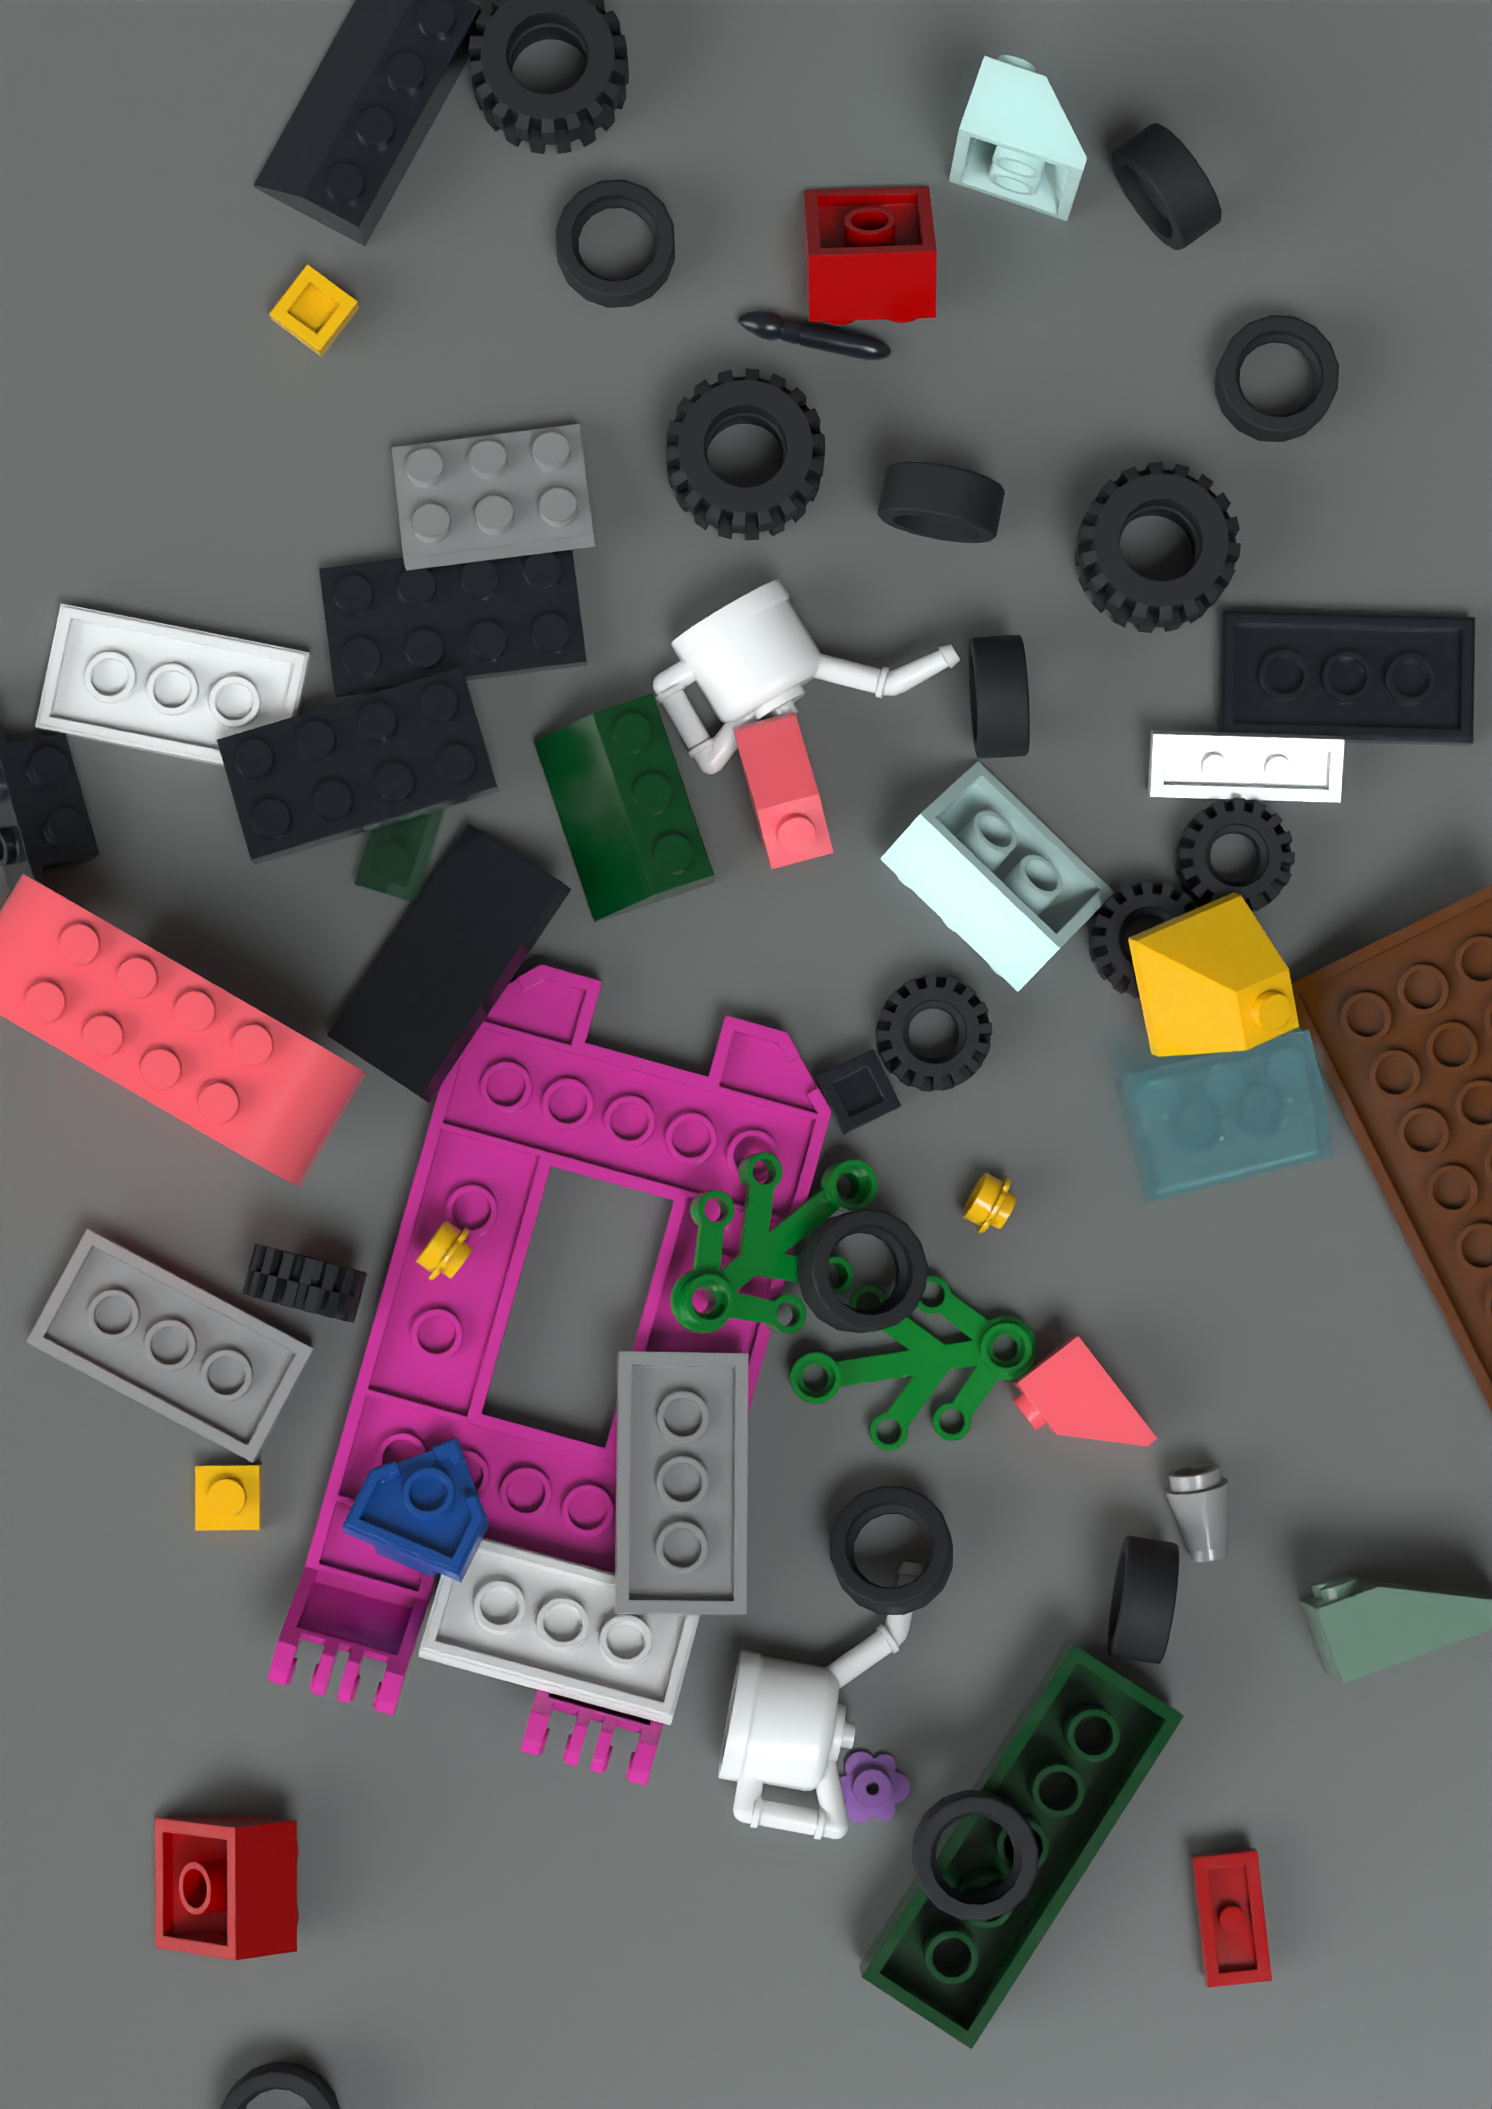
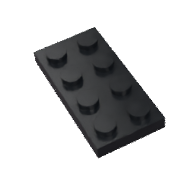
[319,550,587,697]
[217,667,499,865]

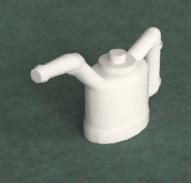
[653,579,961,774]
[718,1562,922,1840]

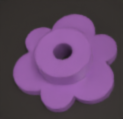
[839,1751,910,1823]

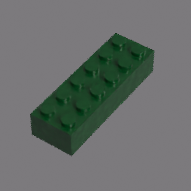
[859,1639,1184,2049]

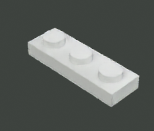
[1148,730,1345,803]

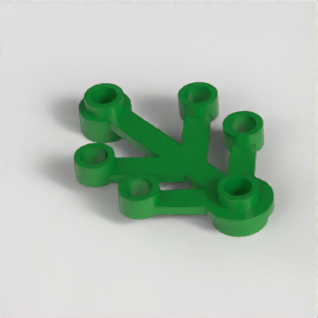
[670,1152,878,1333]
[790,1276,1037,1451]

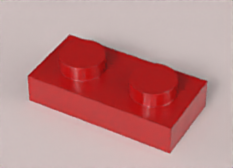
[1190,1848,1272,1988]

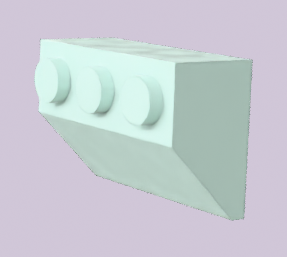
[949,55,1087,221]
[880,761,1115,992]

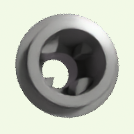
[1165,1463,1228,1562]

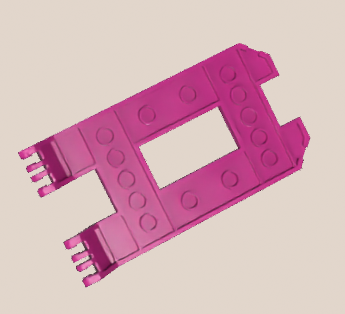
[268,964,832,1786]

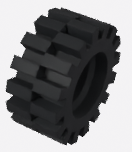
[1175,798,1295,912]
[1089,881,1195,999]
[875,974,993,1092]
[242,1244,367,1323]

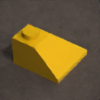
[1128,892,1299,1057]

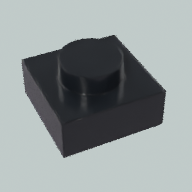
[815,1049,901,1135]

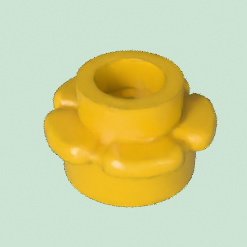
[962,1172,1017,1234]
[416,1220,473,1280]

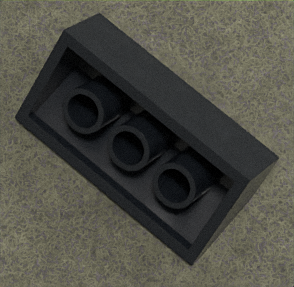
[254,0,481,246]

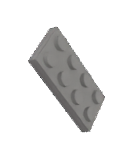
[26,1229,316,1463]
[614,1351,749,1616]

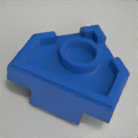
[342,1437,489,1583]

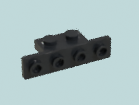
[0,720,99,899]

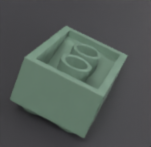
[1299,1572,1492,1684]

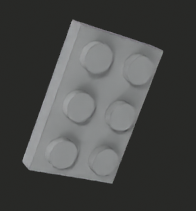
[392,424,595,571]

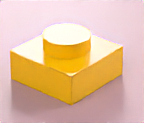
[269,264,360,357]
[195,1464,262,1531]

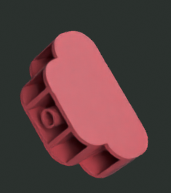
[0,874,367,1187]

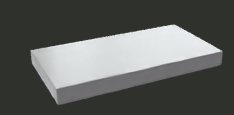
[35,604,311,766]
[418,1538,700,1726]

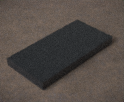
[1217,611,1475,746]
[327,824,571,1103]

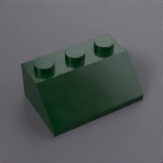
[534,693,715,923]

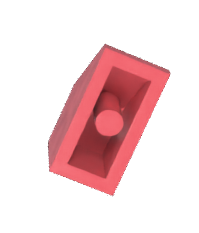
[733,712,834,869]
[1013,1335,1158,1446]

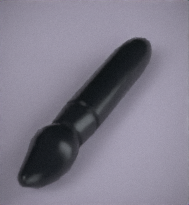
[738,311,891,360]

